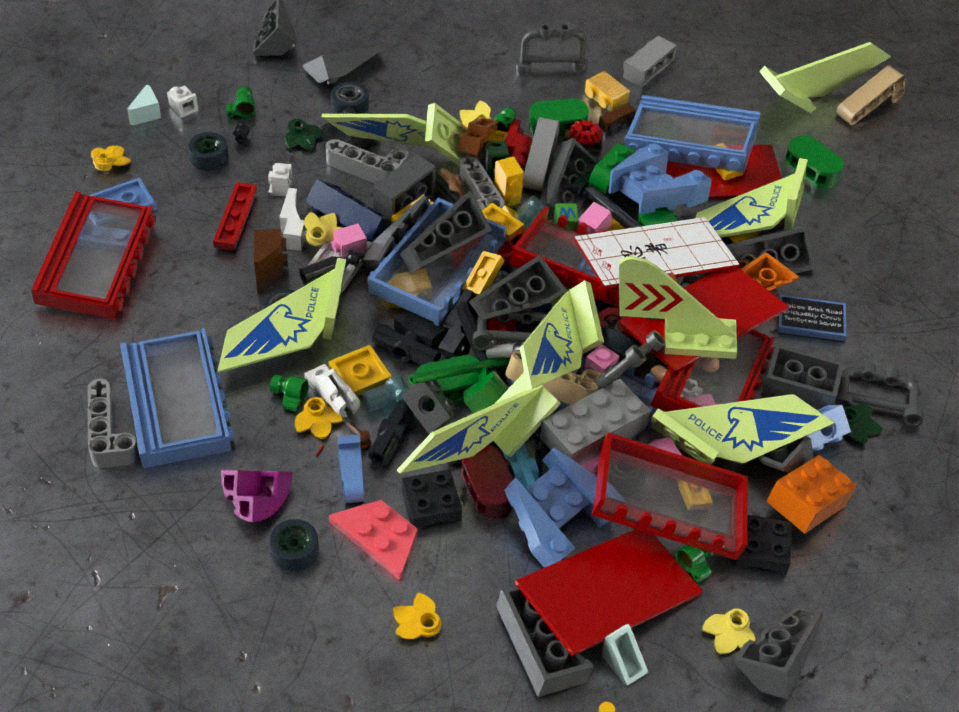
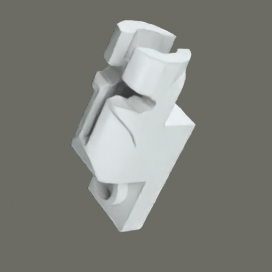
[304,364,360,417]

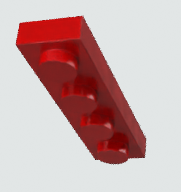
[213,182,257,250]

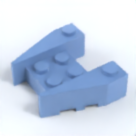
[608,144,712,214]
[504,448,626,568]

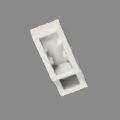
[279,188,308,251]

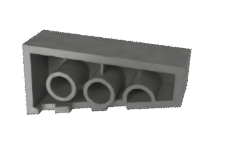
[400,191,492,273]
[496,585,594,697]

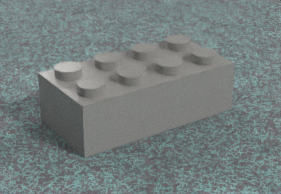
[540,379,650,465]

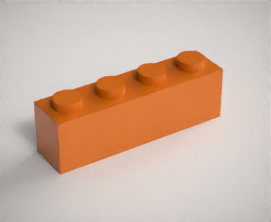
[741,252,799,291]

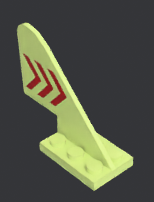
[619,256,737,359]

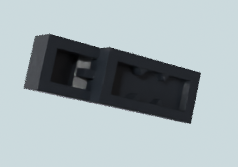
[438,289,476,359]

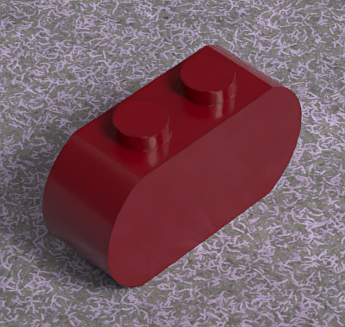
[461,445,515,518]

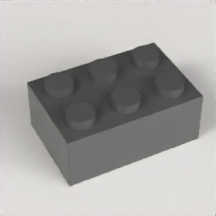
[373,154,436,226]
[761,344,845,410]

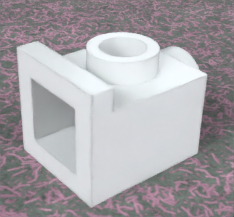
[167,85,198,118]
[268,163,293,197]

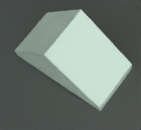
[127,85,161,125]
[601,624,648,686]

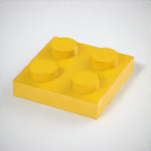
[328,345,392,396]

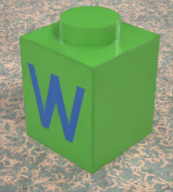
[554,203,579,232]

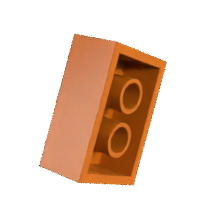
[766,455,858,534]

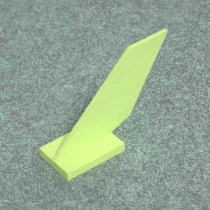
[760,42,891,113]

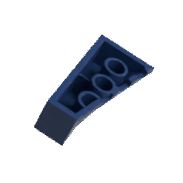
[305,179,392,243]

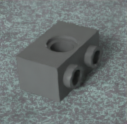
[401,380,459,434]

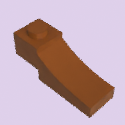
[458,117,499,157]

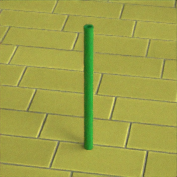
[409,358,510,385]

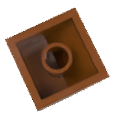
[254,229,288,293]

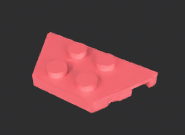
[329,500,417,580]

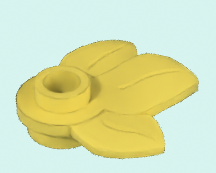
[460,101,492,128]
[304,212,341,246]
[702,609,755,655]

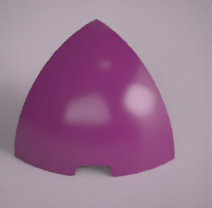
[221,470,293,522]

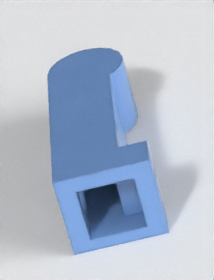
[338,434,364,503]

